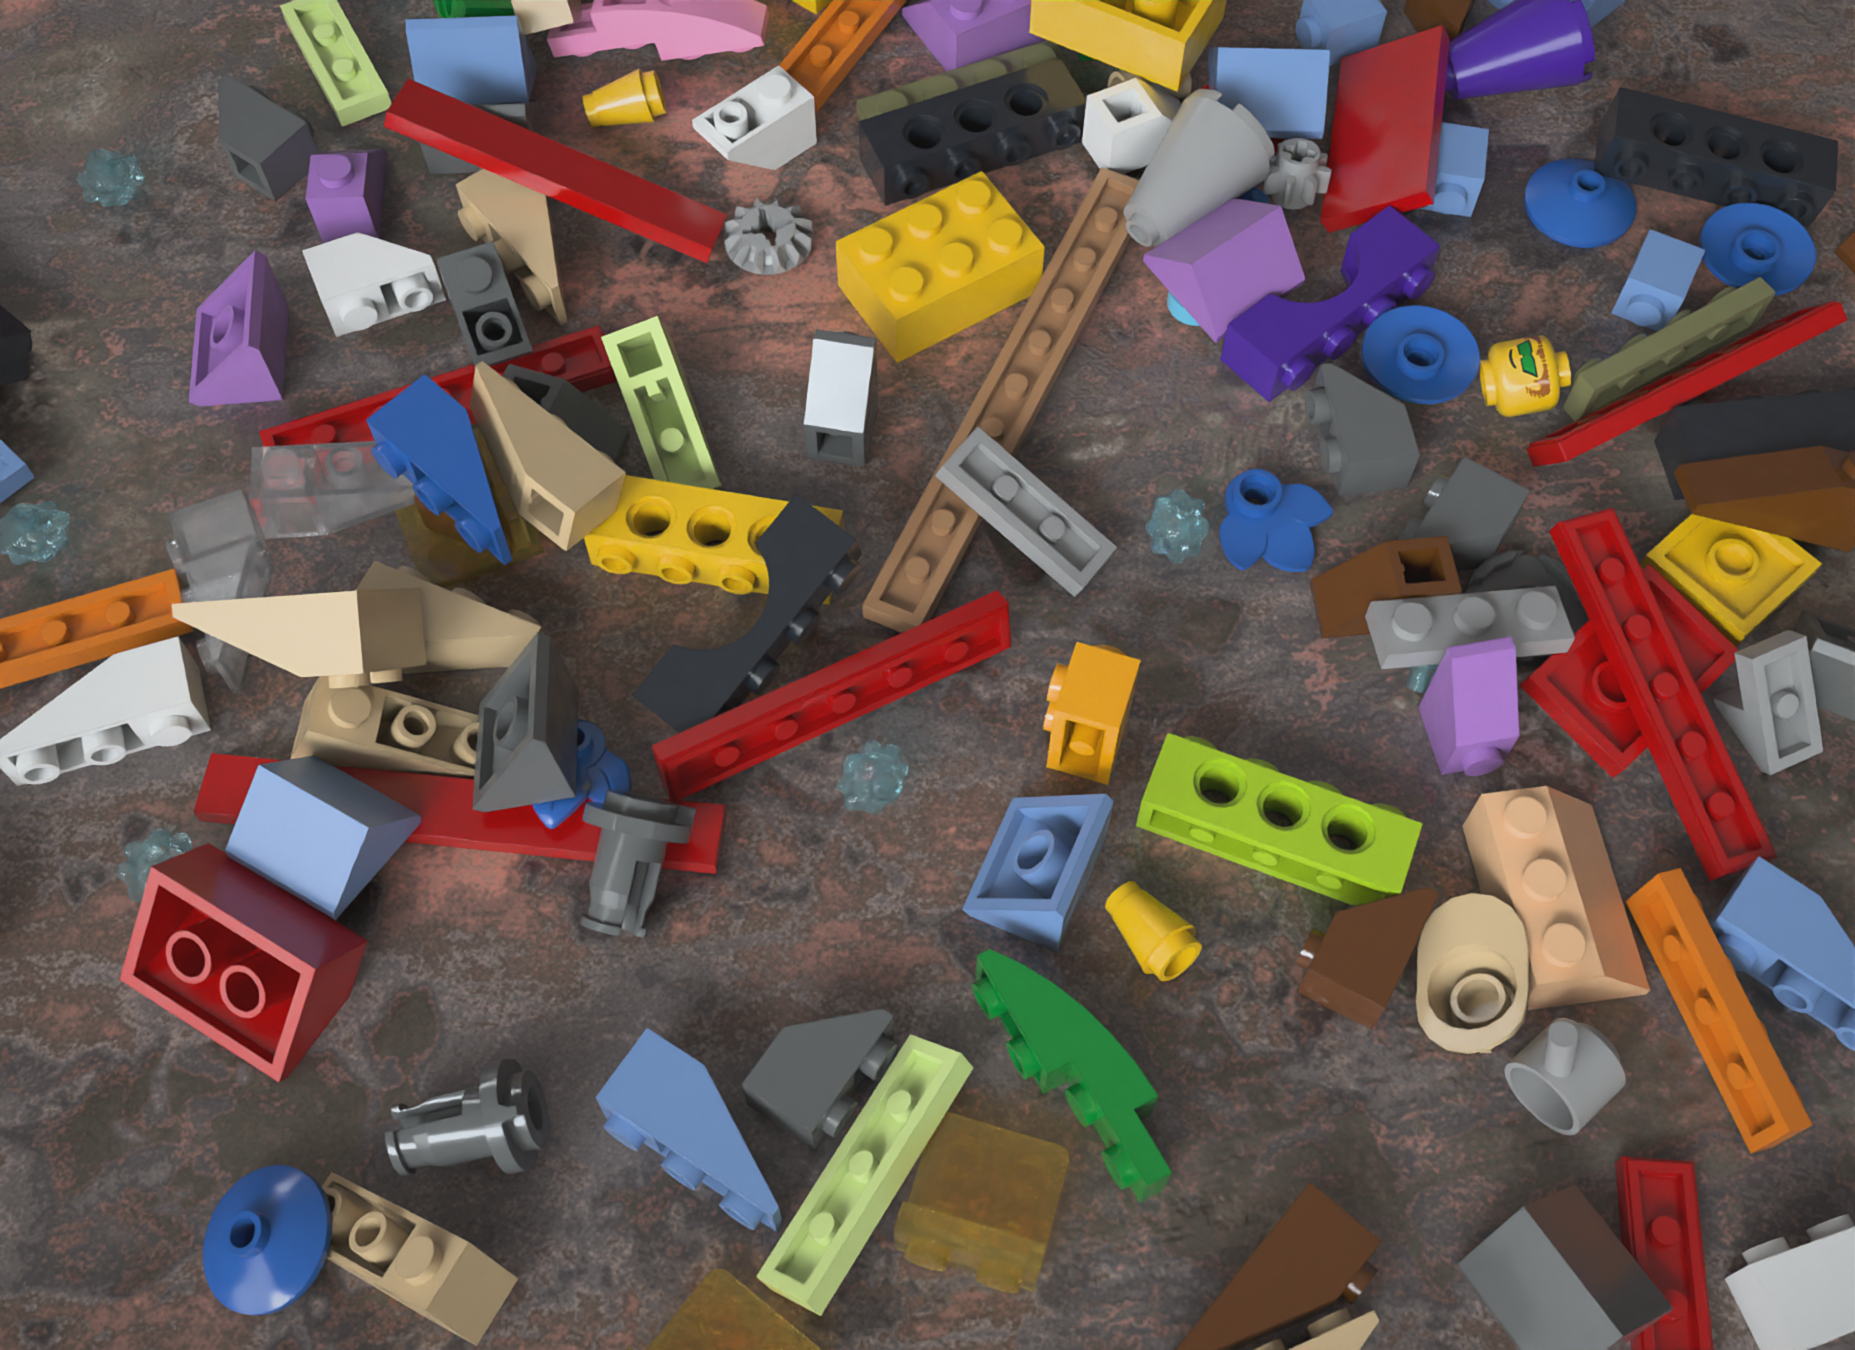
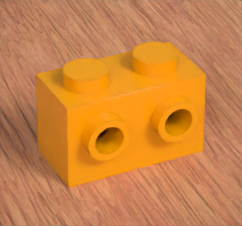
[1043,642,1141,785]

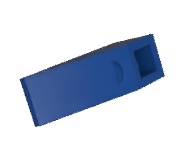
[366,374,512,565]

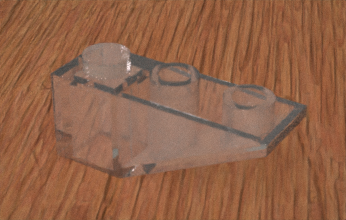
[249,441,416,539]
[166,489,275,694]

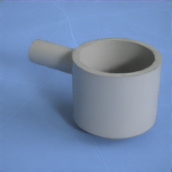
[1505,1018,1626,1136]

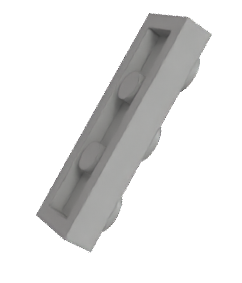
[935,427,1117,597]
[1365,586,1575,669]

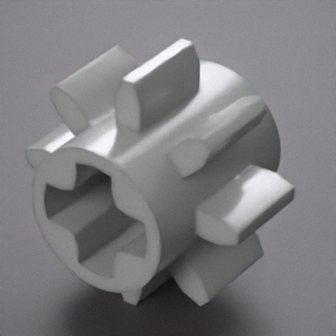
[1263,138,1332,209]

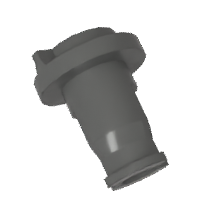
[580,789,697,938]
[385,1059,549,1177]

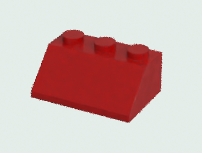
[119,843,368,1082]

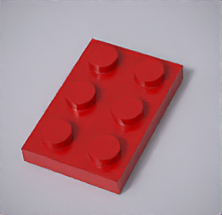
[1519,564,1739,778]

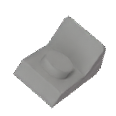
[1713,630,1823,775]

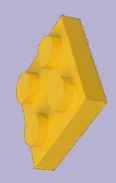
[1640,514,1822,648]

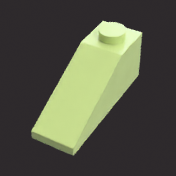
[601,316,722,489]

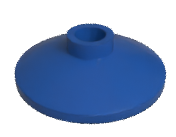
[1524,158,1636,248]
[1699,203,1816,296]
[1361,305,1480,404]
[203,1165,332,1316]

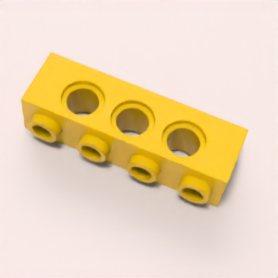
[584,475,844,605]

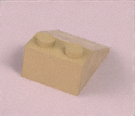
[172,588,427,688]

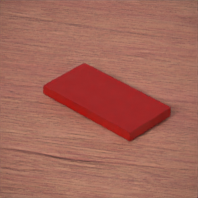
[1320,25,1450,233]

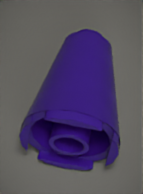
[1445,0,1595,100]

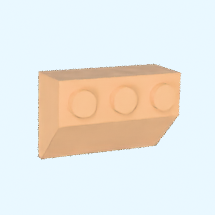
[1462,786,1650,1010]

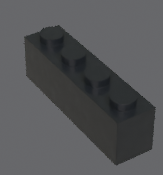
[1654,388,1855,500]

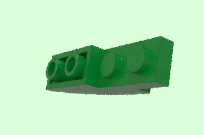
[971,949,1172,1203]

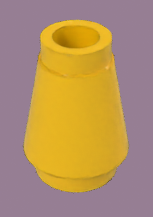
[582,68,667,128]
[1105,881,1202,982]

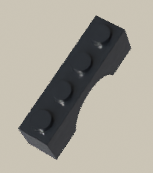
[632,494,862,733]

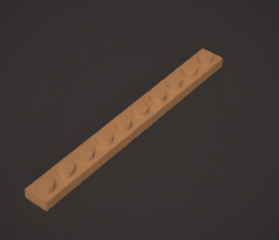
[862,167,1139,633]

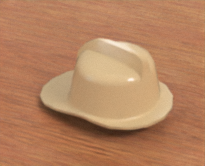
[1416,893,1529,1054]

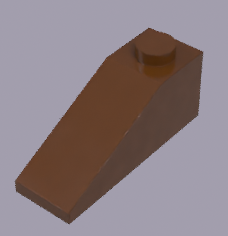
[1674,446,1855,552]
[1176,1182,1382,1350]

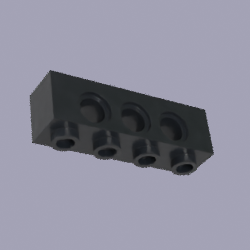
[859,57,1086,206]
[1594,87,1838,227]

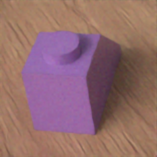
[306,149,387,244]
[1418,637,1519,776]

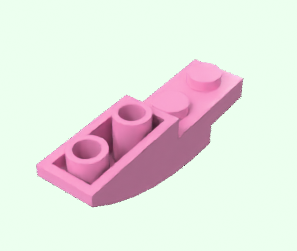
[547,0,770,61]

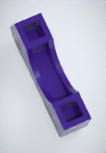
[1220,205,1440,402]

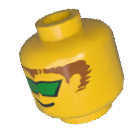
[1479,335,1571,417]

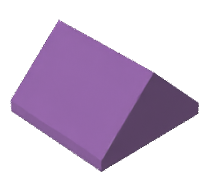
[1143,198,1305,343]
[189,251,289,406]

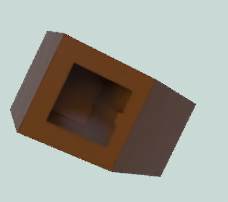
[1310,536,1462,639]

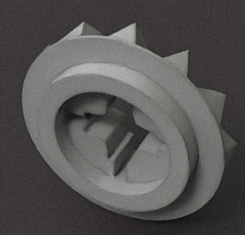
[724,196,814,275]

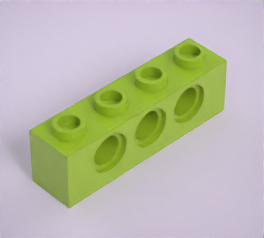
[1136,733,1423,906]

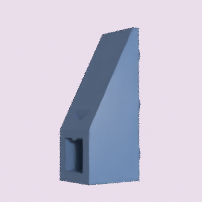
[1708,856,1855,1051]
[595,1028,783,1232]

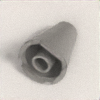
[1124,89,1275,247]

